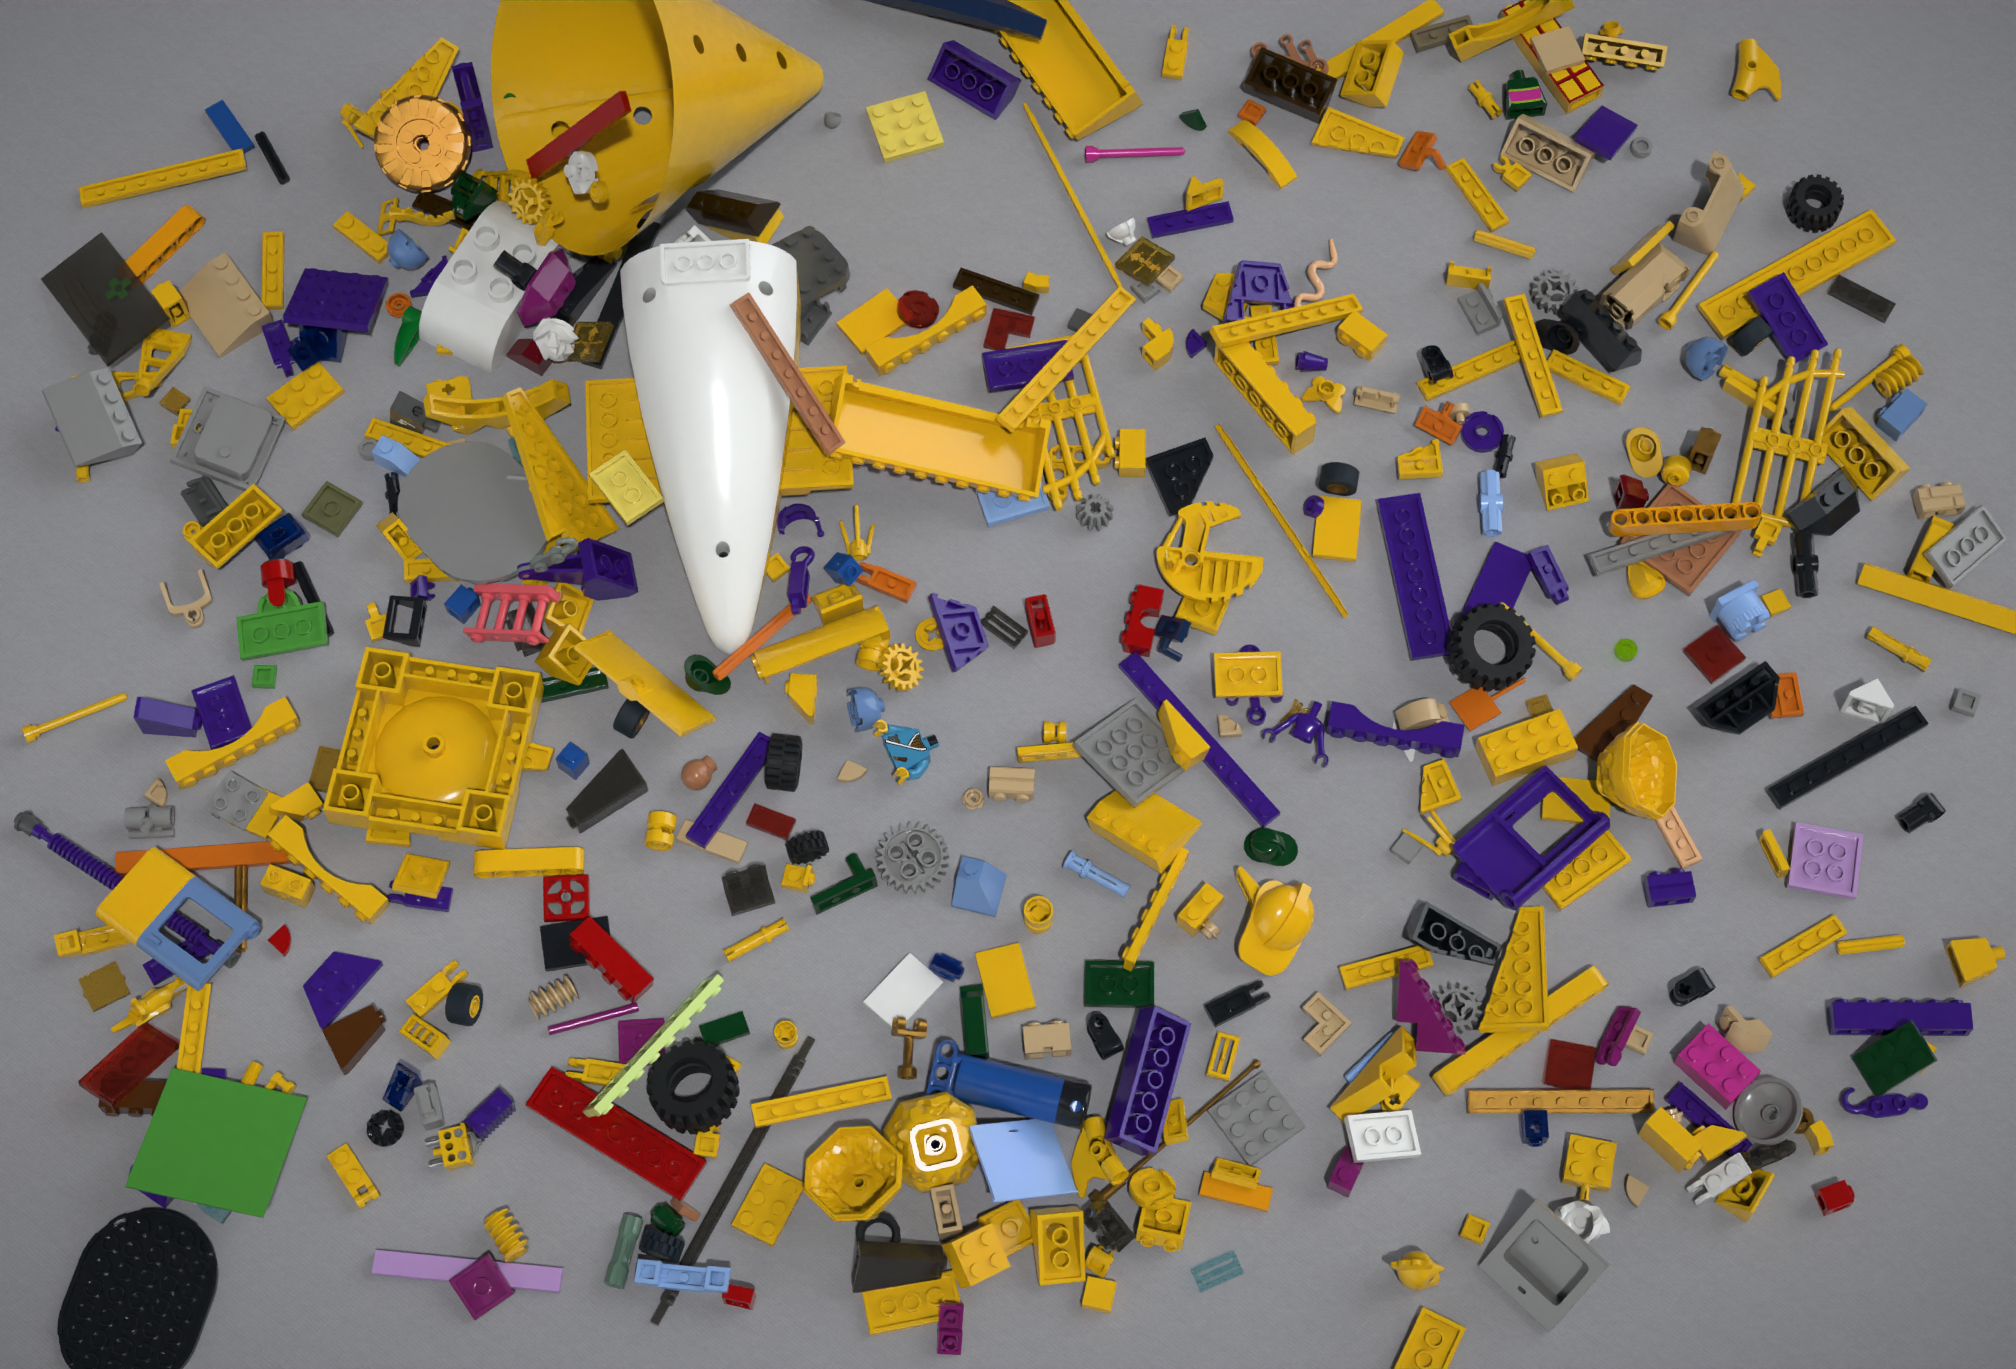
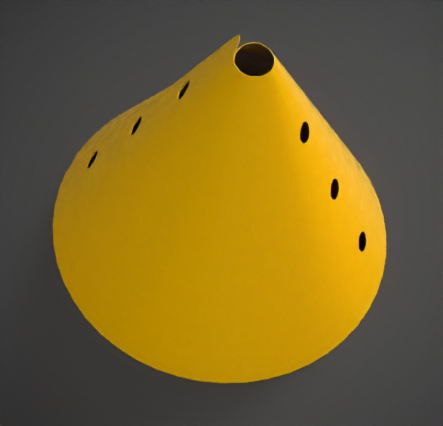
[491,0,824,256]

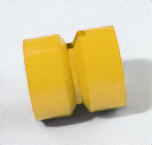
[856,635,890,671]
[644,811,677,851]
[1023,896,1053,934]

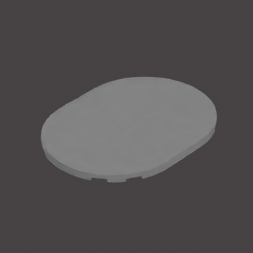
[398,442,548,585]

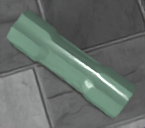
[604,1215,643,1289]

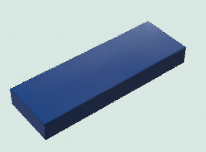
[205,99,255,154]

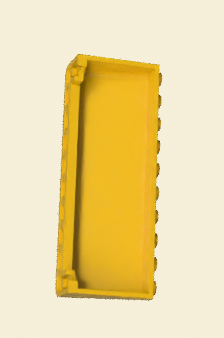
[993,0,1143,141]
[830,373,1051,502]

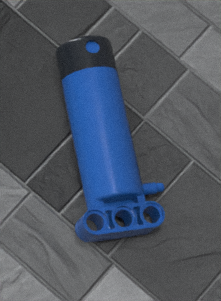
[926,1040,1092,1130]

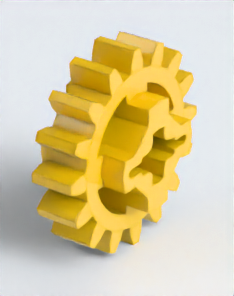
[508,177,551,224]
[877,643,924,692]

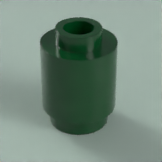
[650,1204,685,1238]

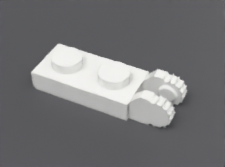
[1686,1153,1752,1206]

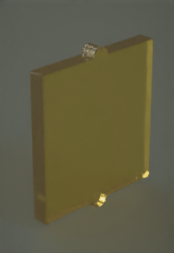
[78,961,131,1012]

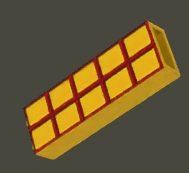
[1500,0,1604,114]

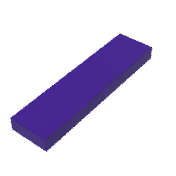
[1147,201,1234,239]
[1665,1082,1753,1157]

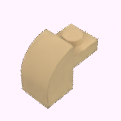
[1395,698,1449,730]
[1717,1006,1773,1053]

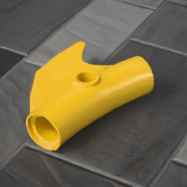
[1731,39,1781,101]
[1071,1116,1129,1199]

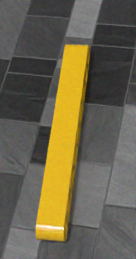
[1432,966,1609,1096]

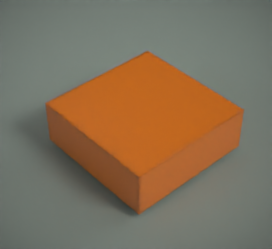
[1238,99,1266,126]

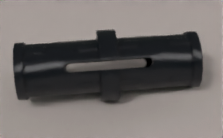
[1494,434,1516,478]
[384,472,400,516]

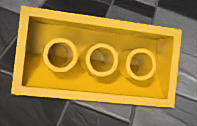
[1822,407,1911,501]
[188,484,283,570]

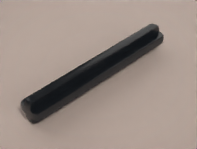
[293,561,334,637]

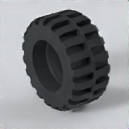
[1446,603,1536,692]
[646,1041,740,1135]

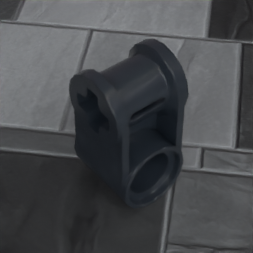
[1421,345,1454,385]
[1669,968,1716,1007]
[1087,1013,1124,1061]

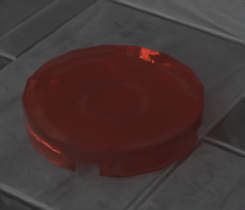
[897,290,939,328]

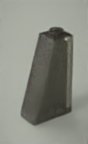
[565,749,648,834]
[850,1241,947,1293]

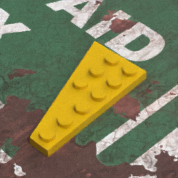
[352,37,459,139]
[1479,906,1549,1033]

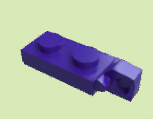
[261,319,295,378]

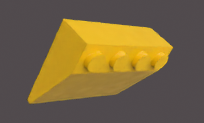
[1086,790,1202,874]

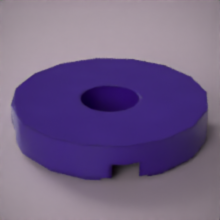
[1460,411,1504,453]

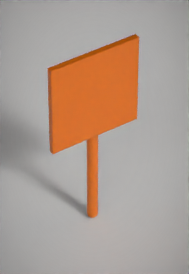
[1449,678,1526,731]

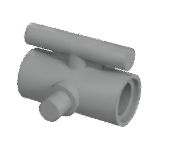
[124,803,175,839]

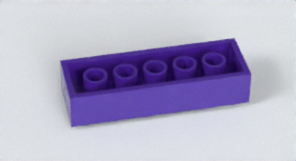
[1104,1006,1192,1156]

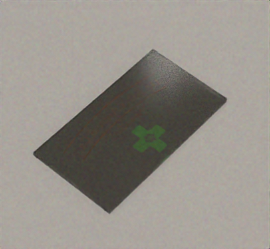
[41,232,170,367]

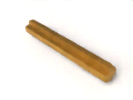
[234,865,248,952]

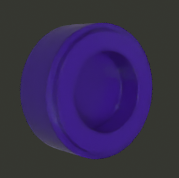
[1304,495,1324,518]

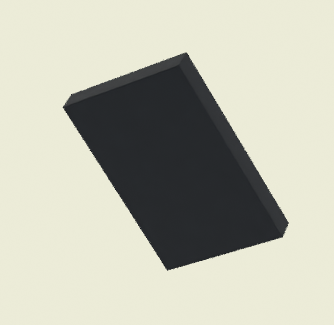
[540,916,611,972]

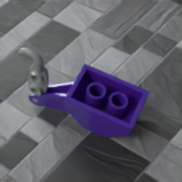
[517,537,638,601]

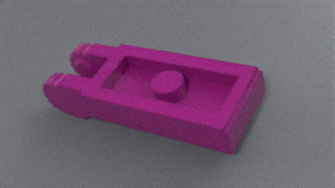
[1596,1006,1641,1066]

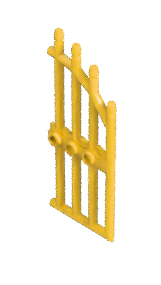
[1005,334,1115,511]
[1732,349,1845,529]

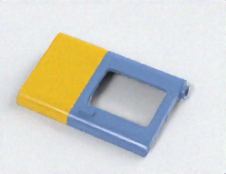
[95,847,260,992]

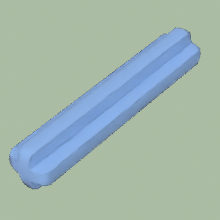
[1345,1032,1394,1084]

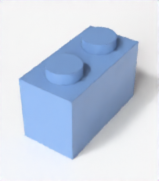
[1876,389,1927,441]

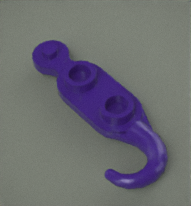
[1841,1088,1928,1118]

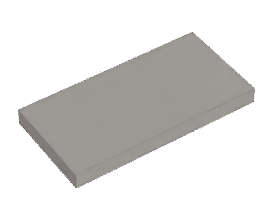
[1923,504,2008,589]

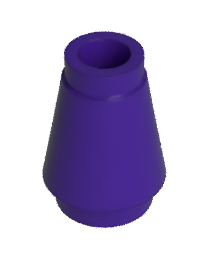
[1295,351,1328,372]

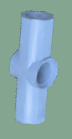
[1479,470,1503,537]

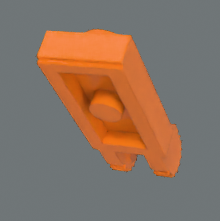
[855,562,917,604]

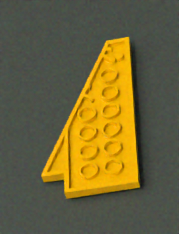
[502,387,620,553]

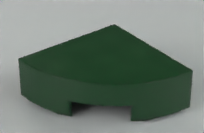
[1179,109,1207,131]

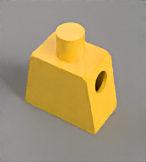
[1945,938,2005,988]

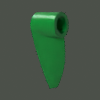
[394,306,422,367]

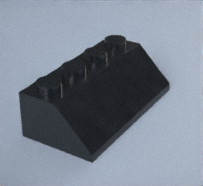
[1561,289,1642,371]

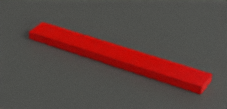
[526,91,632,180]

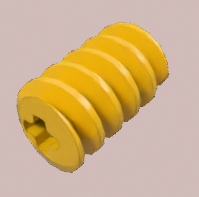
[1875,355,1924,399]
[483,1208,528,1263]

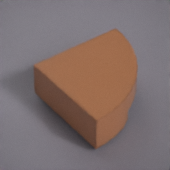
[670,1198,701,1222]

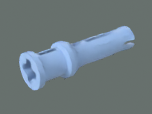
[1063,850,1131,898]

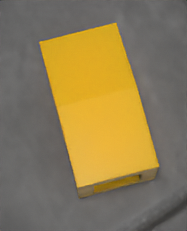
[1023,272,1049,293]

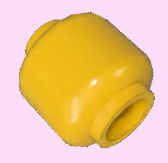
[1661,455,1692,487]

